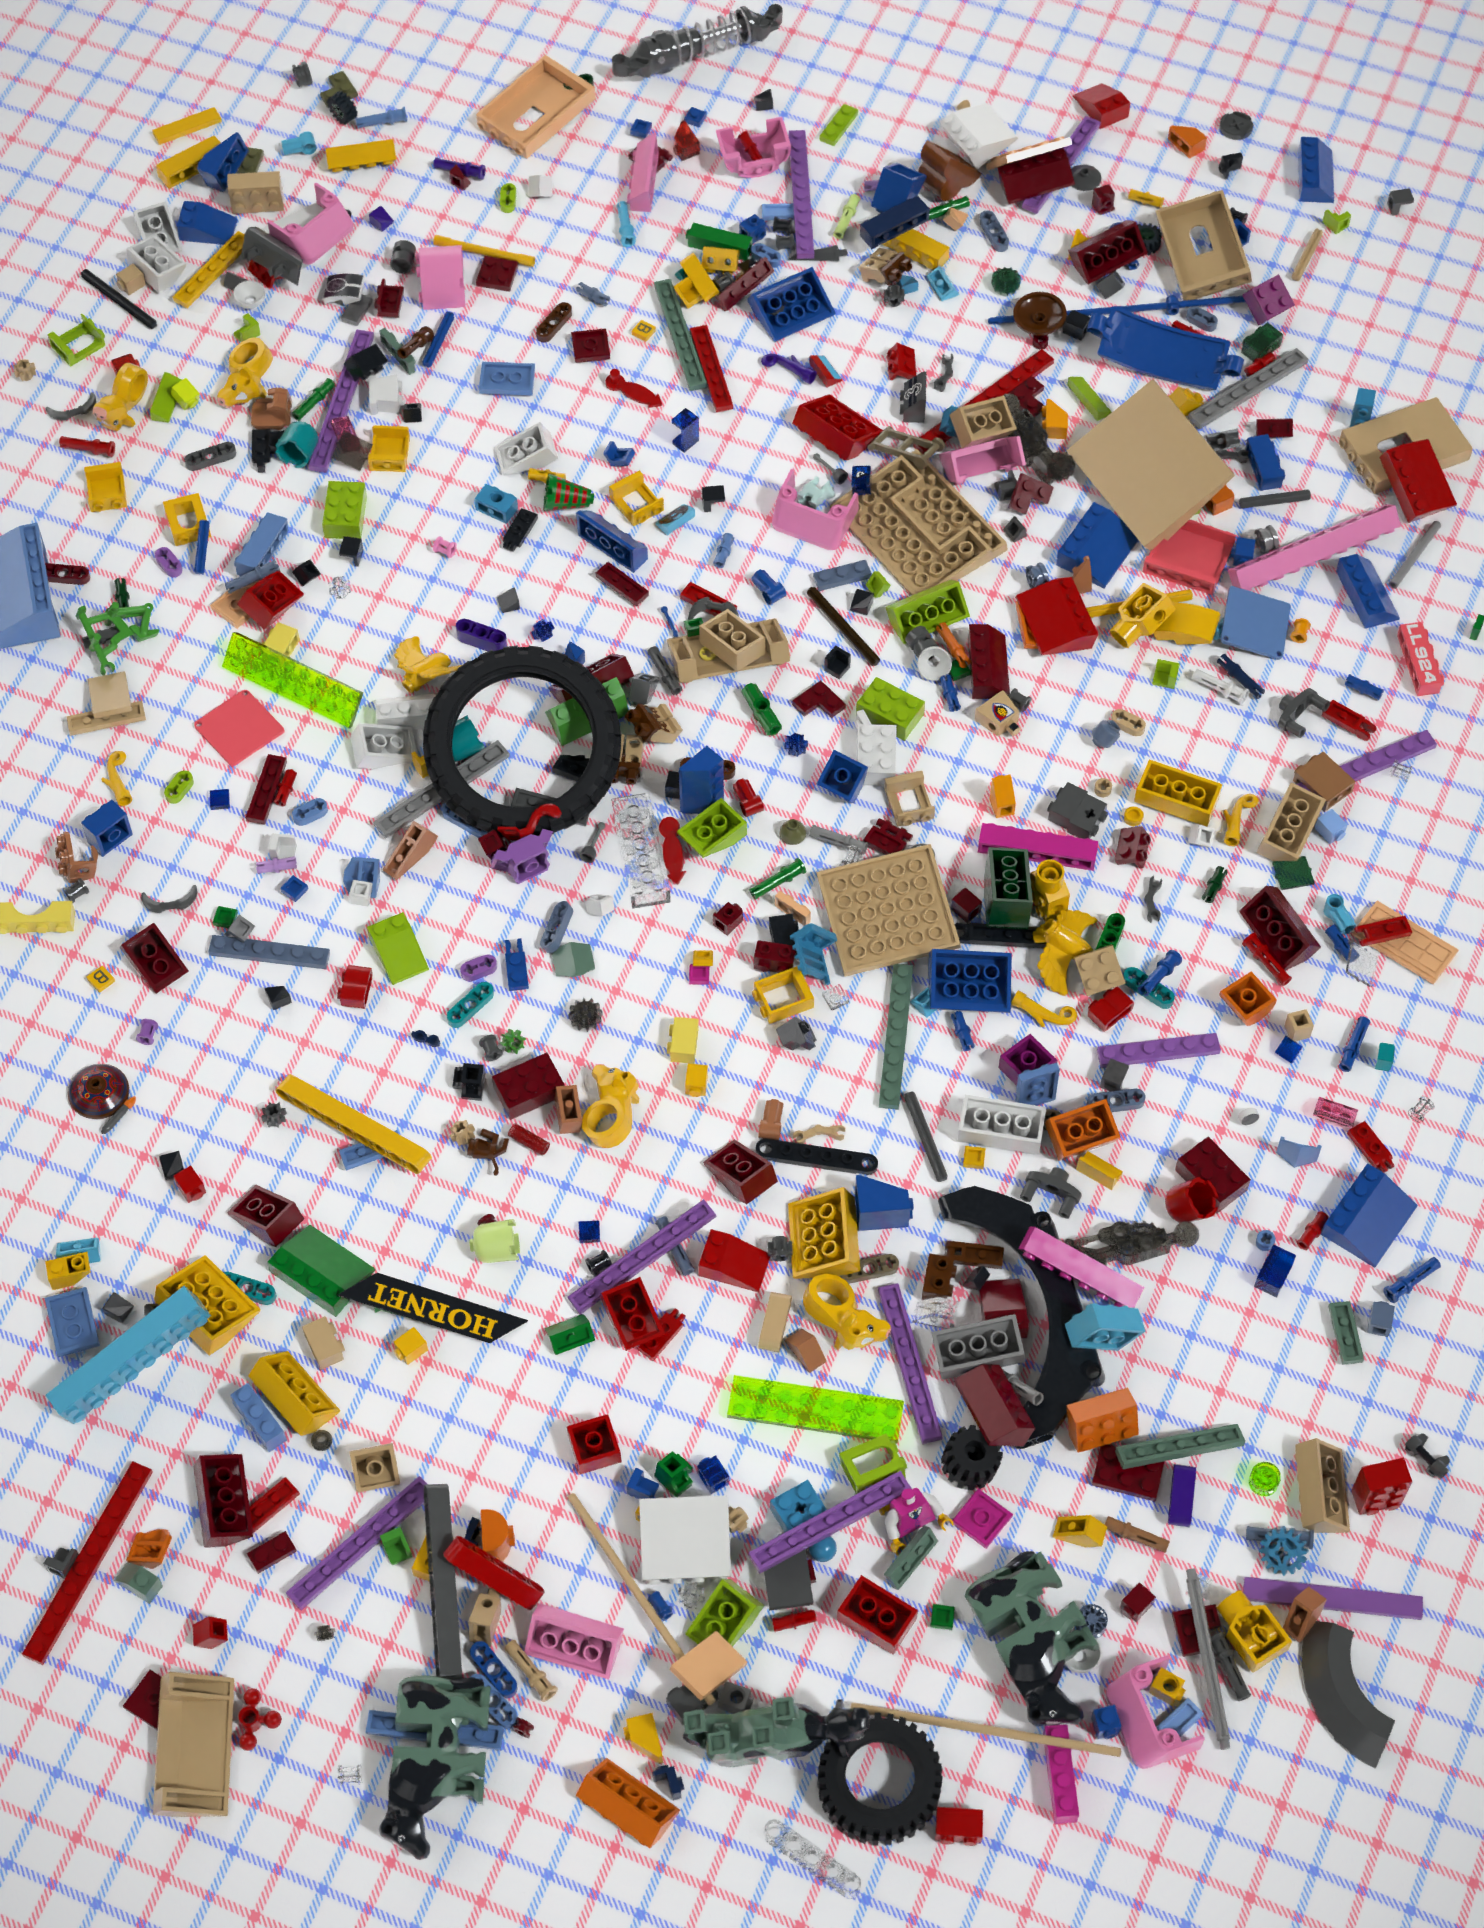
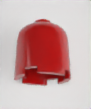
[1165,1177,1218,1223]

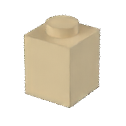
[116,263,146,295]
[1284,1009,1314,1043]

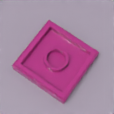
[952,1488,1013,1549]

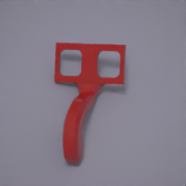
[497,804,562,841]

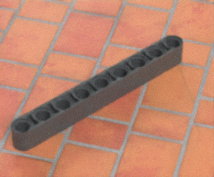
[423,1483,462,1680]

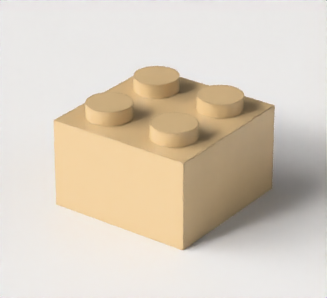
[1074,944,1126,996]

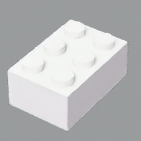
[857,724,896,786]

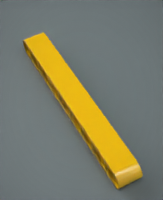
[275,1074,432,1174]

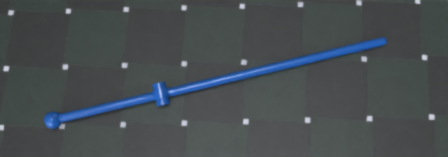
[988,295,1246,324]

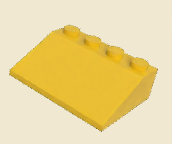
[788,1187,860,1279]
[154,1255,261,1356]

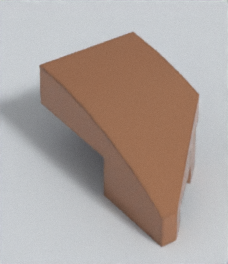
[1072,556,1092,594]

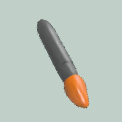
[101,1096,136,1134]

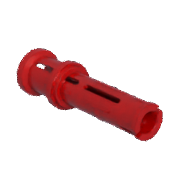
[59,436,116,458]
[1242,932,1292,986]

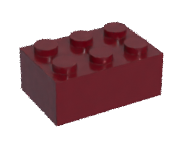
[492,1052,565,1120]
[1175,1136,1251,1214]

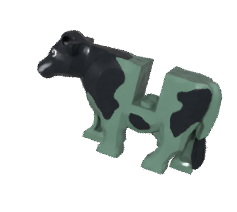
[964,1551,1099,1727]
[378,1675,490,1860]
[682,1696,870,1767]

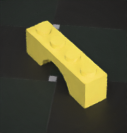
[0,901,76,934]

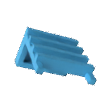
[790,923,837,985]

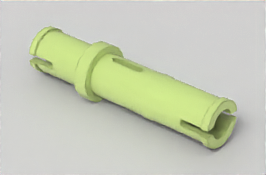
[833,194,860,239]

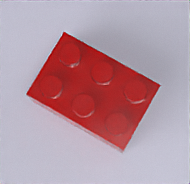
[1351,1457,1413,1516]
[837,1575,918,1655]

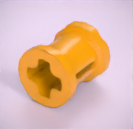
[1290,618,1311,643]

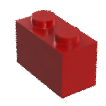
[935,1807,983,1846]

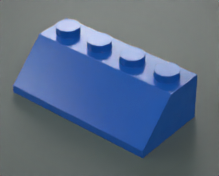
[1298,136,1334,203]
[576,510,648,573]
[1336,554,1400,629]
[679,746,724,814]

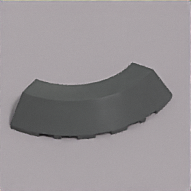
[1301,1621,1396,1769]

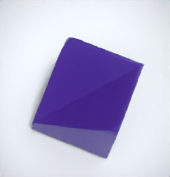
[369,206,394,232]

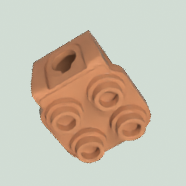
[251,387,292,430]
[55,831,98,883]

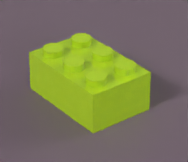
[322,481,367,539]
[856,677,925,741]

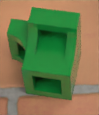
[654,1451,693,1497]

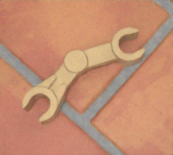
[793,1124,846,1144]

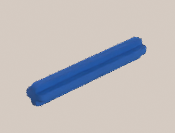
[422,311,455,368]

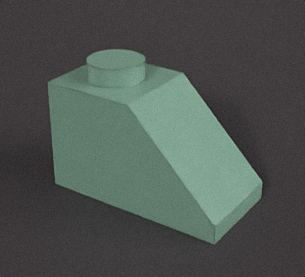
[114,1562,163,1604]

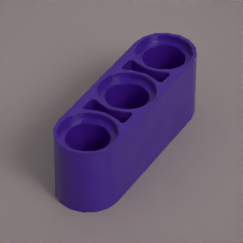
[456,618,508,652]
[1168,1464,1196,1528]

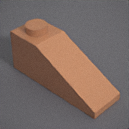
[382,821,439,880]

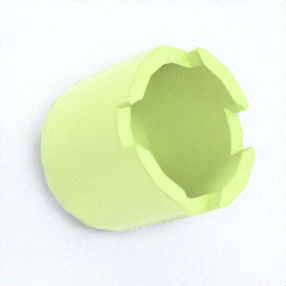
[469,1219,520,1263]

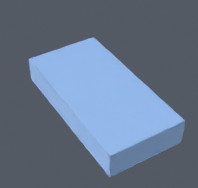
[762,203,794,221]
[1156,1697,1204,1737]

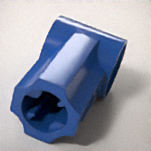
[751,569,787,605]

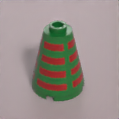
[543,474,594,511]

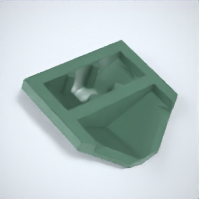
[551,942,595,977]

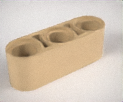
[758,1291,792,1353]

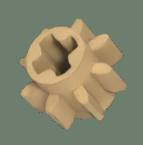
[13,359,36,381]
[450,1120,475,1146]
[728,1506,749,1534]

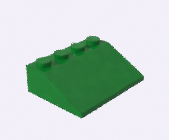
[267,1225,376,1317]

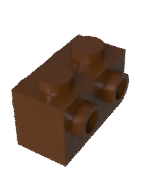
[921,1253,957,1304]

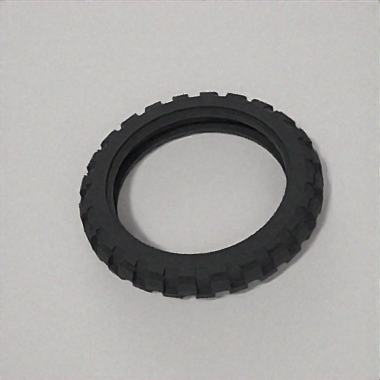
[423,645,621,838]

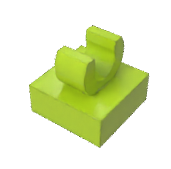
[866,571,891,598]

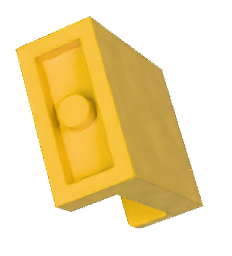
[368,425,410,472]
[84,462,127,512]

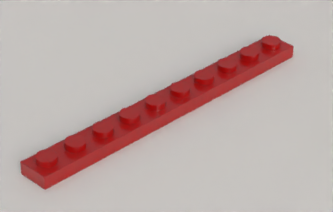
[913,349,1054,455]
[22,1461,153,1666]

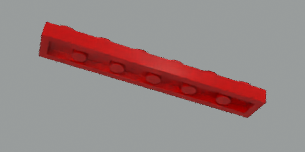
[690,325,733,412]

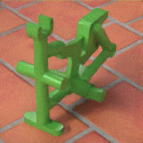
[75,602,159,675]

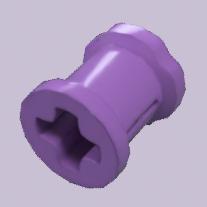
[136,1018,159,1045]

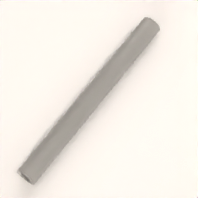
[1389,521,1441,589]

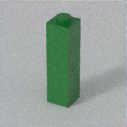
[686,222,753,261]

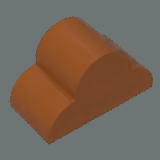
[918,140,982,201]

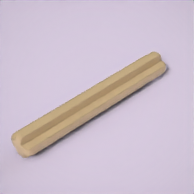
[1291,228,1323,281]

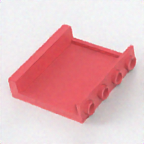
[1142,520,1236,595]

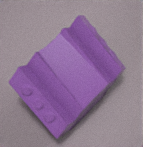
[490,829,553,884]

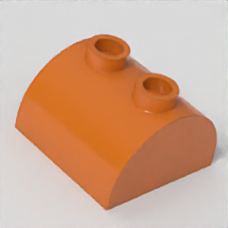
[1219,971,1277,1026]
[480,1509,515,1562]

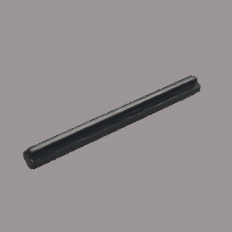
[80,269,157,329]

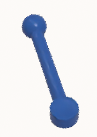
[661,606,678,637]

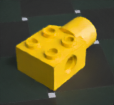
[1110,582,1176,648]
[1030,859,1070,922]
[1217,1590,1292,1673]

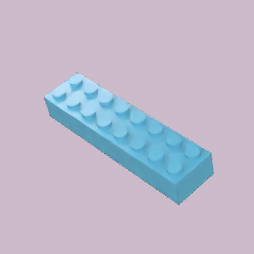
[45,1286,211,1424]

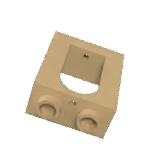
[884,770,935,827]

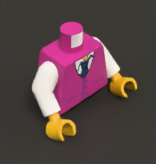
[884,1488,954,1556]

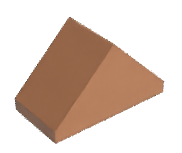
[784,1328,827,1374]

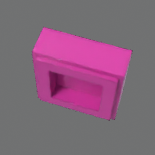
[689,964,710,985]

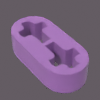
[155,547,183,578]
[460,954,497,982]

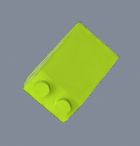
[677,798,747,858]
[367,912,429,985]
[685,1579,765,1647]

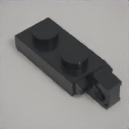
[252,429,271,473]

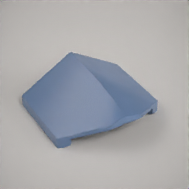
[343,857,380,898]
[1276,1136,1322,1168]

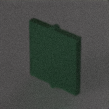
[1272,856,1315,891]

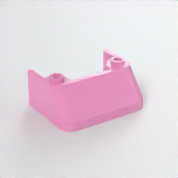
[268,182,354,264]
[939,436,1026,485]
[772,469,859,551]
[1106,1655,1205,1769]

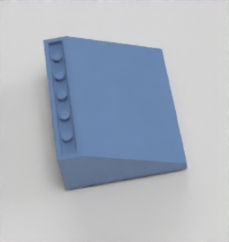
[0,522,61,649]

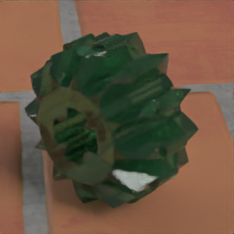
[991,266,1021,296]

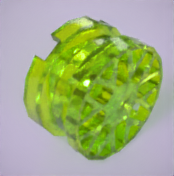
[1249,1462,1281,1497]

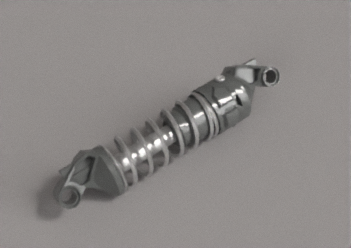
[612,4,783,78]

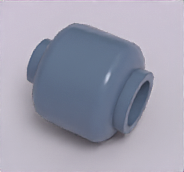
[1092,720,1120,748]

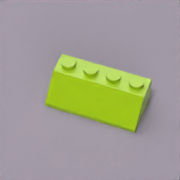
[885,580,970,644]

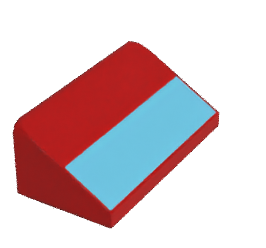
[809,355,842,388]

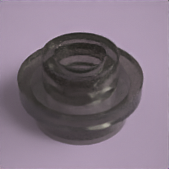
[311,1430,333,1451]
[313,1625,336,1642]

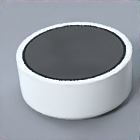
[1238,1107,1260,1126]

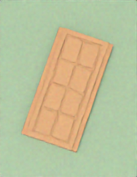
[1352,900,1459,985]

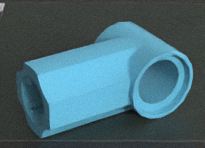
[281,131,317,155]
[1323,894,1356,935]

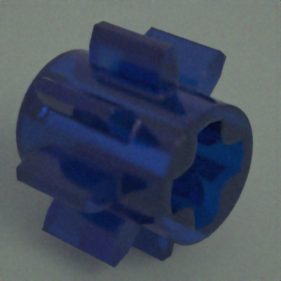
[531,619,555,642]
[784,732,808,757]

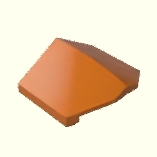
[126,1529,172,1569]

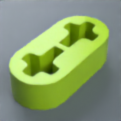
[499,183,517,213]
[164,770,194,804]

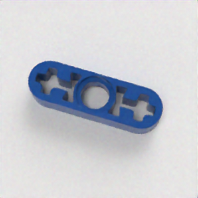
[470,1641,518,1699]

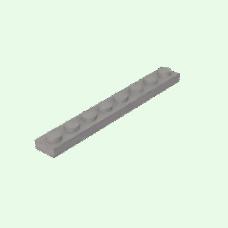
[1188,348,1309,430]
[373,740,510,839]

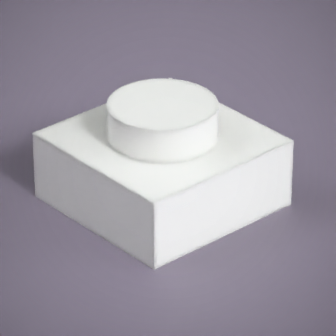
[854,709,871,731]

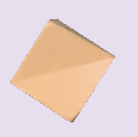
[943,207,968,231]

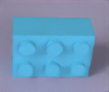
[1065,1303,1146,1351]

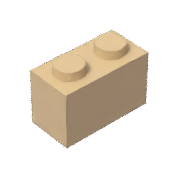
[302,1316,345,1370]

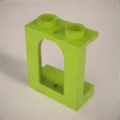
[47,313,106,367]
[839,1434,907,1494]

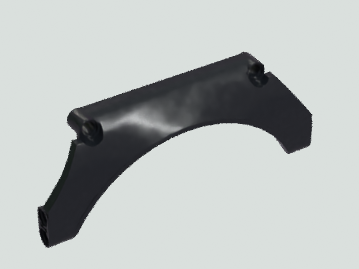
[938,1186,1106,1449]

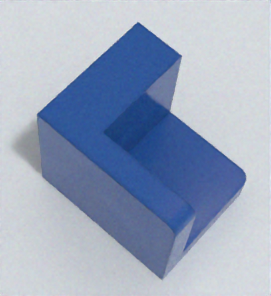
[626,1468,659,1499]

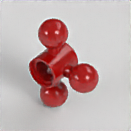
[238,1688,282,1751]

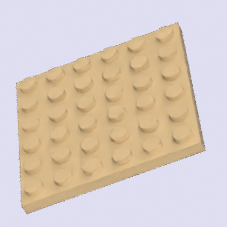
[816,844,961,977]

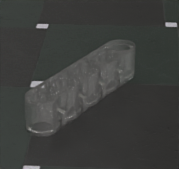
[764,1819,862,1899]

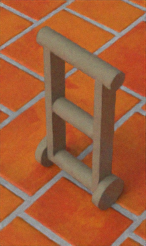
[867,426,945,470]

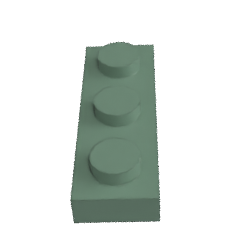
[379,327,416,375]
[1328,1301,1364,1365]
[884,1525,938,1590]

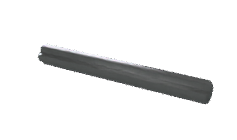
[904,1091,948,1182]

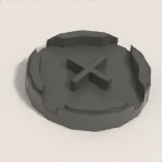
[1219,111,1254,140]

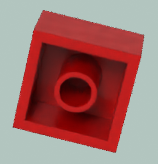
[567,1414,622,1475]

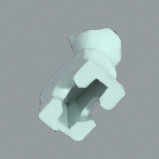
[797,476,835,510]

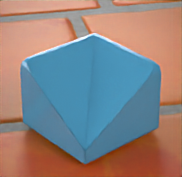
[896,275,919,294]

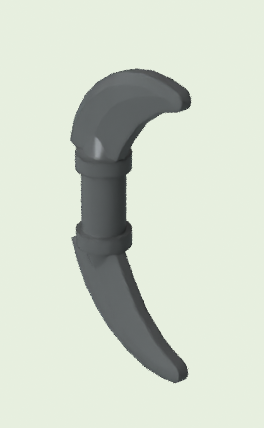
[46,392,96,420]
[688,597,739,620]
[141,884,198,913]

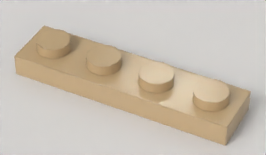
[66,701,146,736]

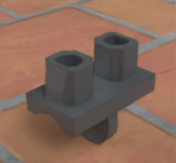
[1205,428,1241,451]

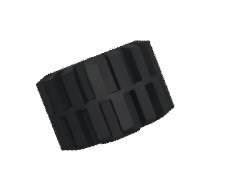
[941,1425,1003,1490]

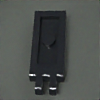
[503,508,538,552]

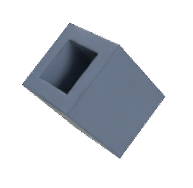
[1367,1301,1395,1337]

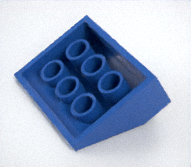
[747,266,836,342]
[1056,502,1139,589]
[928,949,1012,1013]
[1321,1163,1418,1268]

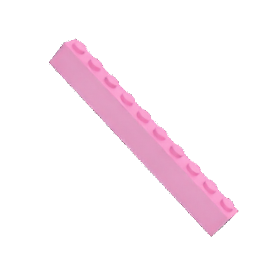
[1228,504,1401,591]

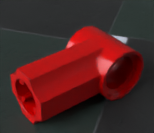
[733,778,764,817]

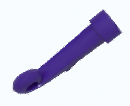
[761,353,817,384]

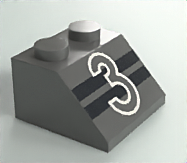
[899,371,927,423]

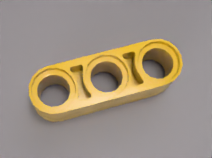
[679,252,720,303]

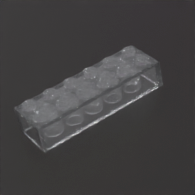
[611,792,671,909]

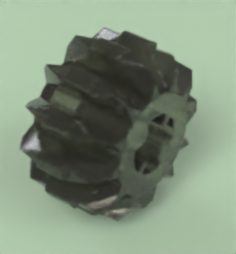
[568,997,603,1032]

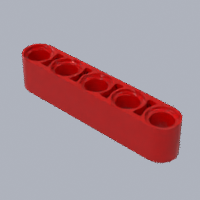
[443,1536,545,1610]

